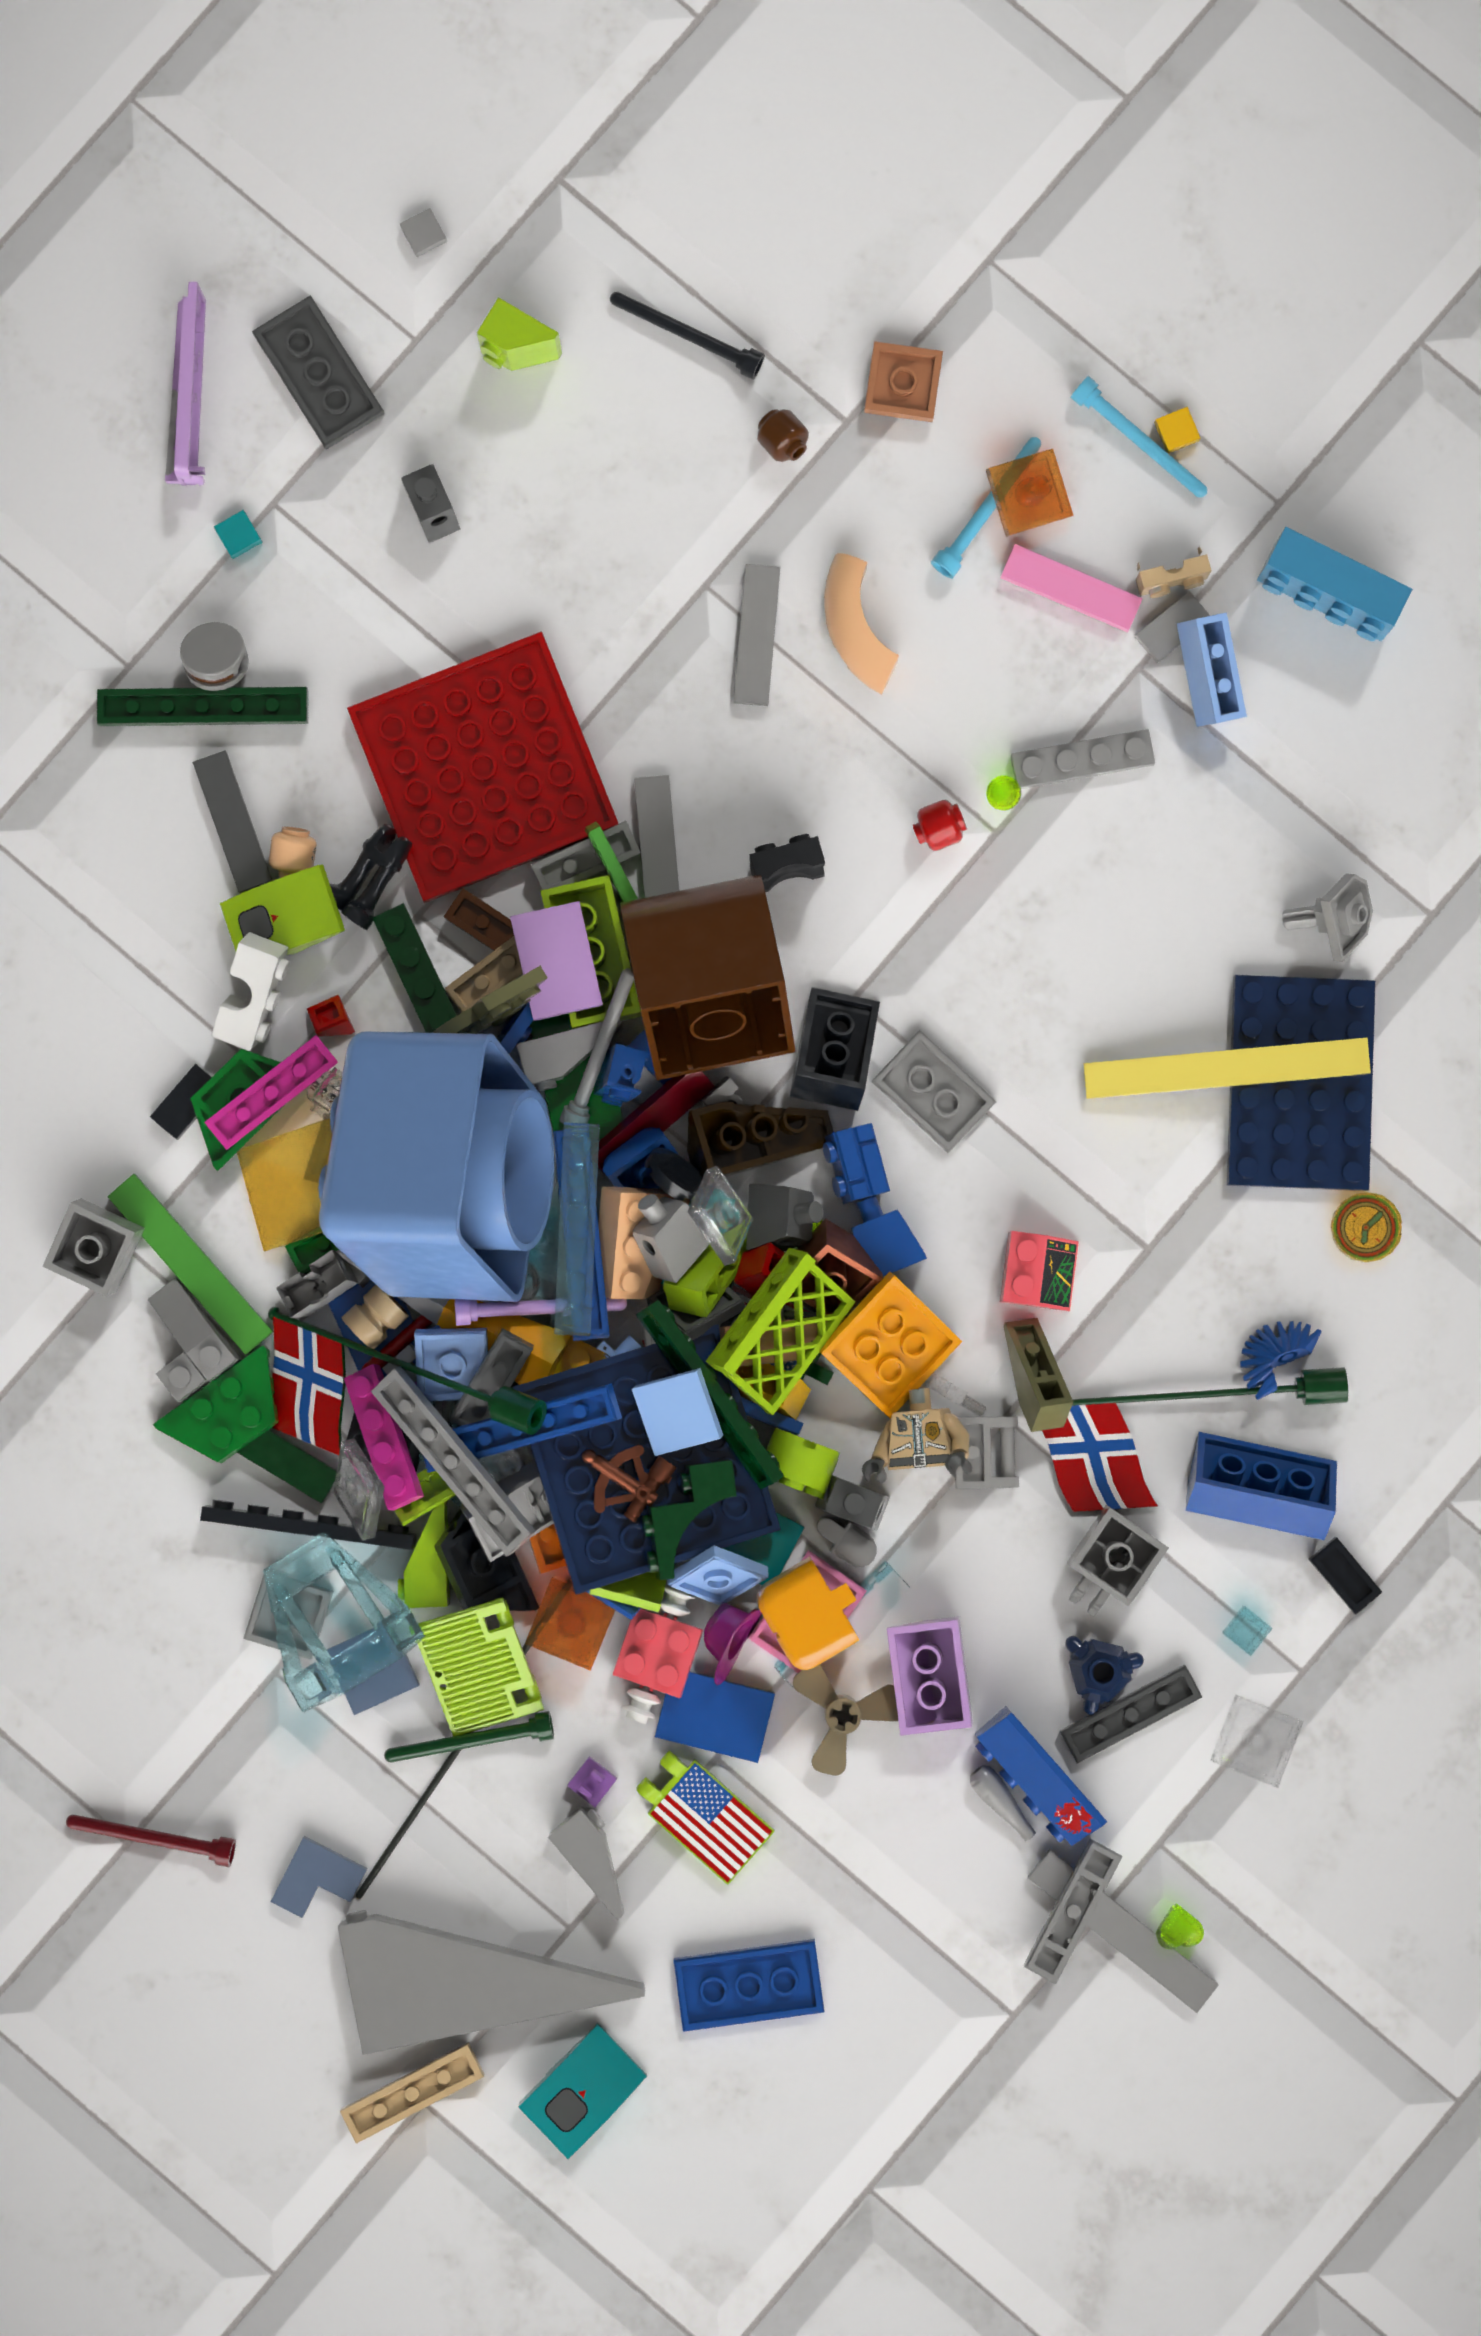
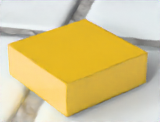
[1154,407,1201,454]

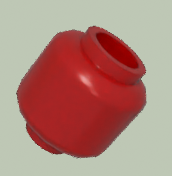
[913,800,967,851]

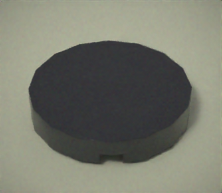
[645,1147,710,1205]

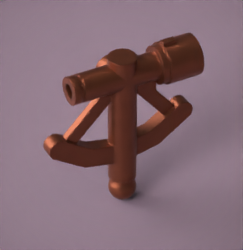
[582,1445,676,1522]

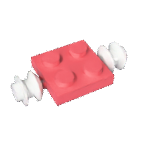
[613,1586,704,1724]

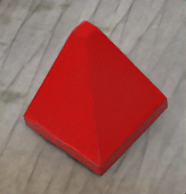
[307,994,355,1037]

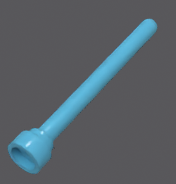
[1070,376,1207,498]
[931,437,1041,579]

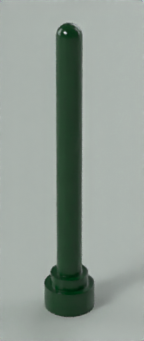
[384,1711,554,1763]

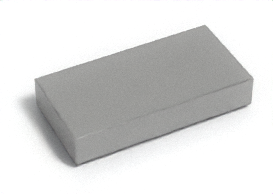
[1135,591,1210,663]

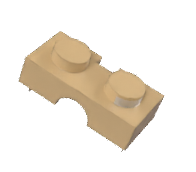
[1136,547,1212,598]

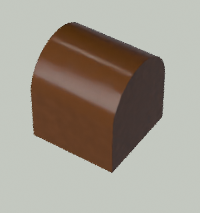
[620,874,796,1080]

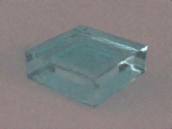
[1222,1605,1273,1656]

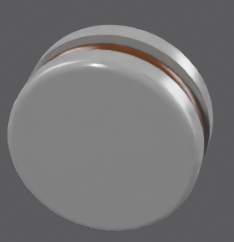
[180,622,249,691]

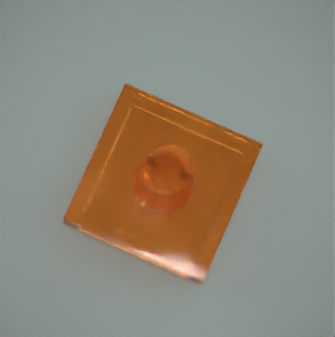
[985,449,1074,537]

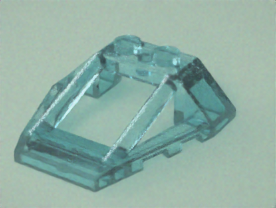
[263,1532,426,1712]

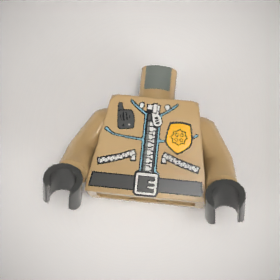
[862,1388,972,1483]

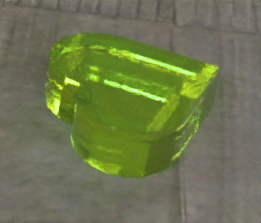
[1156,1903,1204,1950]

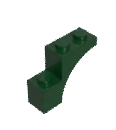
[642,1460,737,1580]

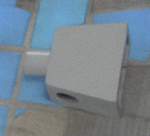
[633,1194,718,1283]

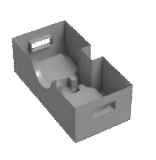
[276,1250,358,1321]

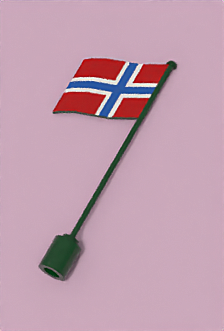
[268,1307,547,1456]
[1042,1367,1348,1512]

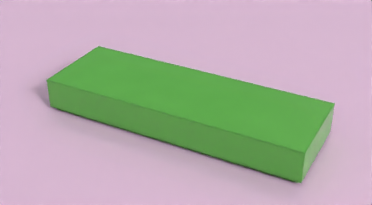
[585,822,638,902]

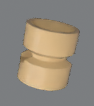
[341,1285,409,1349]

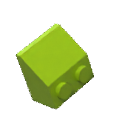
[477,297,562,371]

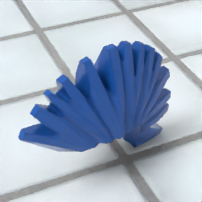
[1240,1321,1322,1400]

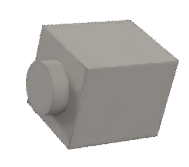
[156,1352,209,1402]

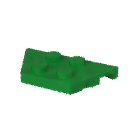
[190,1049,283,1171]
[153,1345,279,1464]

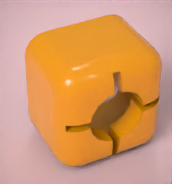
[757,1556,860,1670]

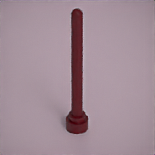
[66,1815,236,1867]

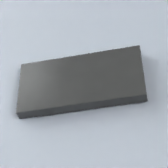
[252,295,385,450]

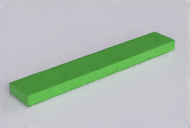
[107,1174,274,1355]

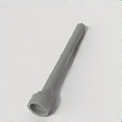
[559,968,634,1129]

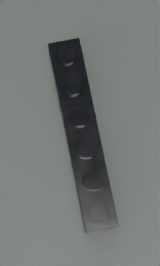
[200,1500,417,1550]

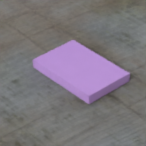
[510,901,603,1021]

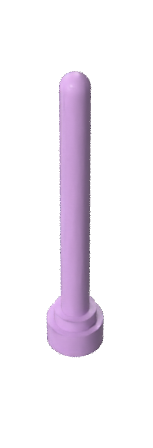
[455,1297,627,1326]

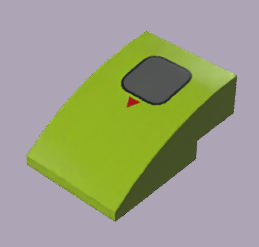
[220,865,345,955]

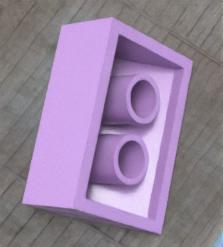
[887,1617,973,1736]

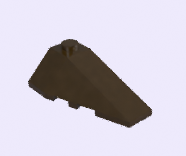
[687,1102,834,1182]

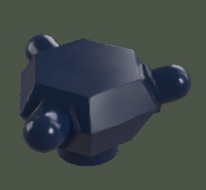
[1065,1636,1144,1715]

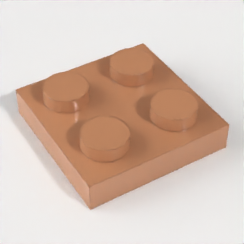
[864,341,943,422]

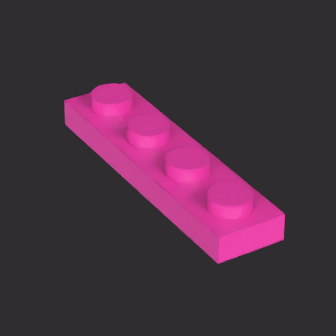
[204,1035,338,1150]
[344,1364,424,1511]

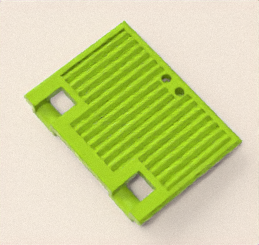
[411,1598,544,1736]

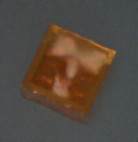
[525,1575,616,1671]

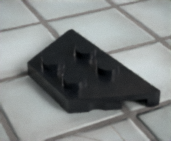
[434,1508,540,1611]

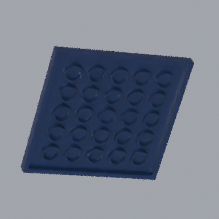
[513,1324,781,1595]

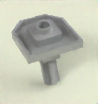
[1282,874,1373,962]

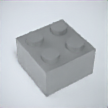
[42,1198,145,1297]

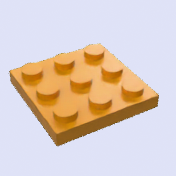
[820,1271,962,1419]

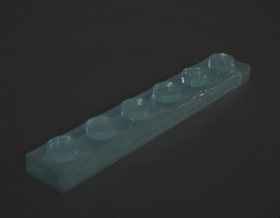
[554,1122,600,1336]

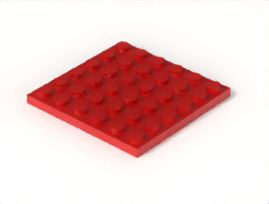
[347,631,619,903]

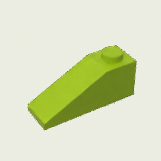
[663,1222,749,1317]
[398,1500,451,1608]

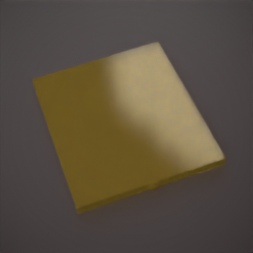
[237,1118,332,1252]

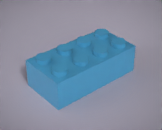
[1257,527,1413,641]

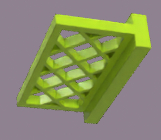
[706,1248,855,1415]

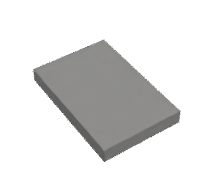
[871,1030,997,1153]

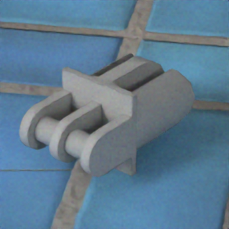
[817,1517,877,1567]

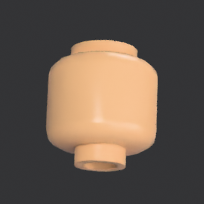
[269,827,317,878]

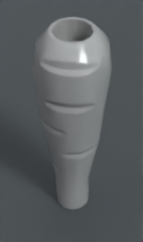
[970,1765,1036,1841]

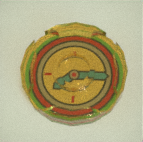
[1330,1192,1402,1263]

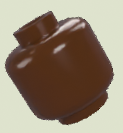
[757,409,809,462]

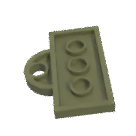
[432,965,548,1034]

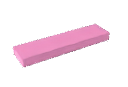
[1000,544,1143,632]

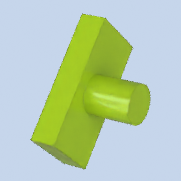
[394,1469,456,1526]

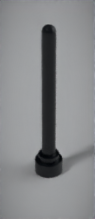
[610,292,765,380]

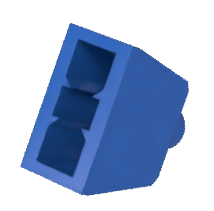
[851,1196,927,1276]

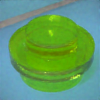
[986,775,1021,811]

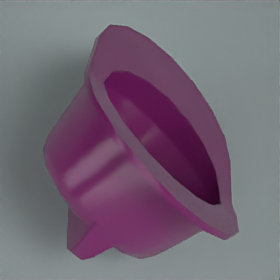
[704,1603,761,1685]

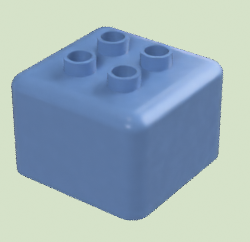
[318,1031,554,1302]

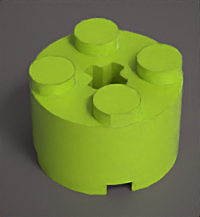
[766,1428,840,1499]

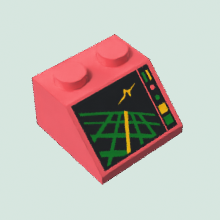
[1000,1231,1079,1311]

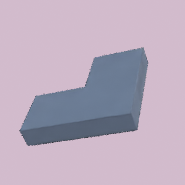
[271,1836,368,1918]

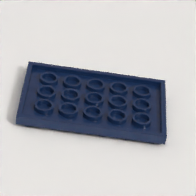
[1227,975,1376,1191]

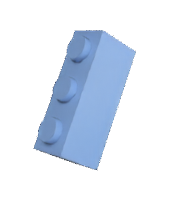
[1176,612,1247,727]

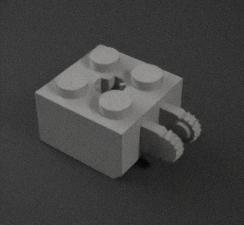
[1067,1505,1169,1617]

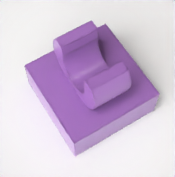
[567,1756,617,1807]

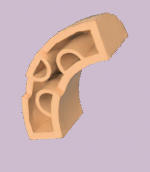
[824,553,899,695]

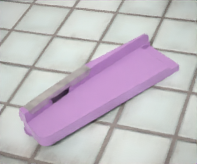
[165,282,206,486]

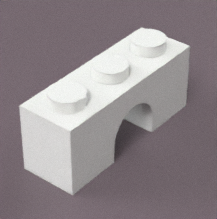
[211,932,290,1051]

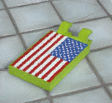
[636,1750,775,1885]

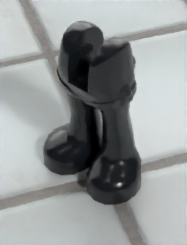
[330,824,412,930]

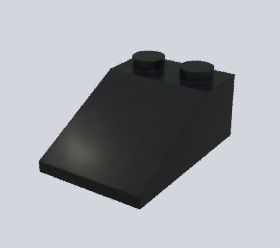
[790,987,880,1111]

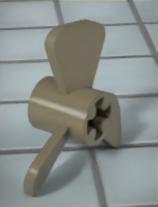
[793,1665,898,1776]

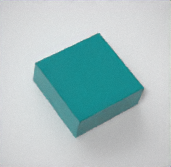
[214,509,262,559]

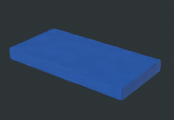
[674,1939,824,2032]

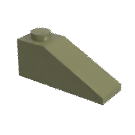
[1003,1318,1073,1432]

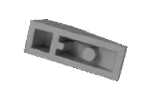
[517,1019,622,1092]
[148,1277,242,1382]
[548,1805,624,1921]

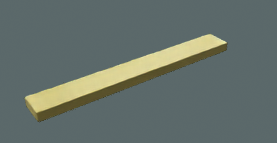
[1083,1038,1371,1099]

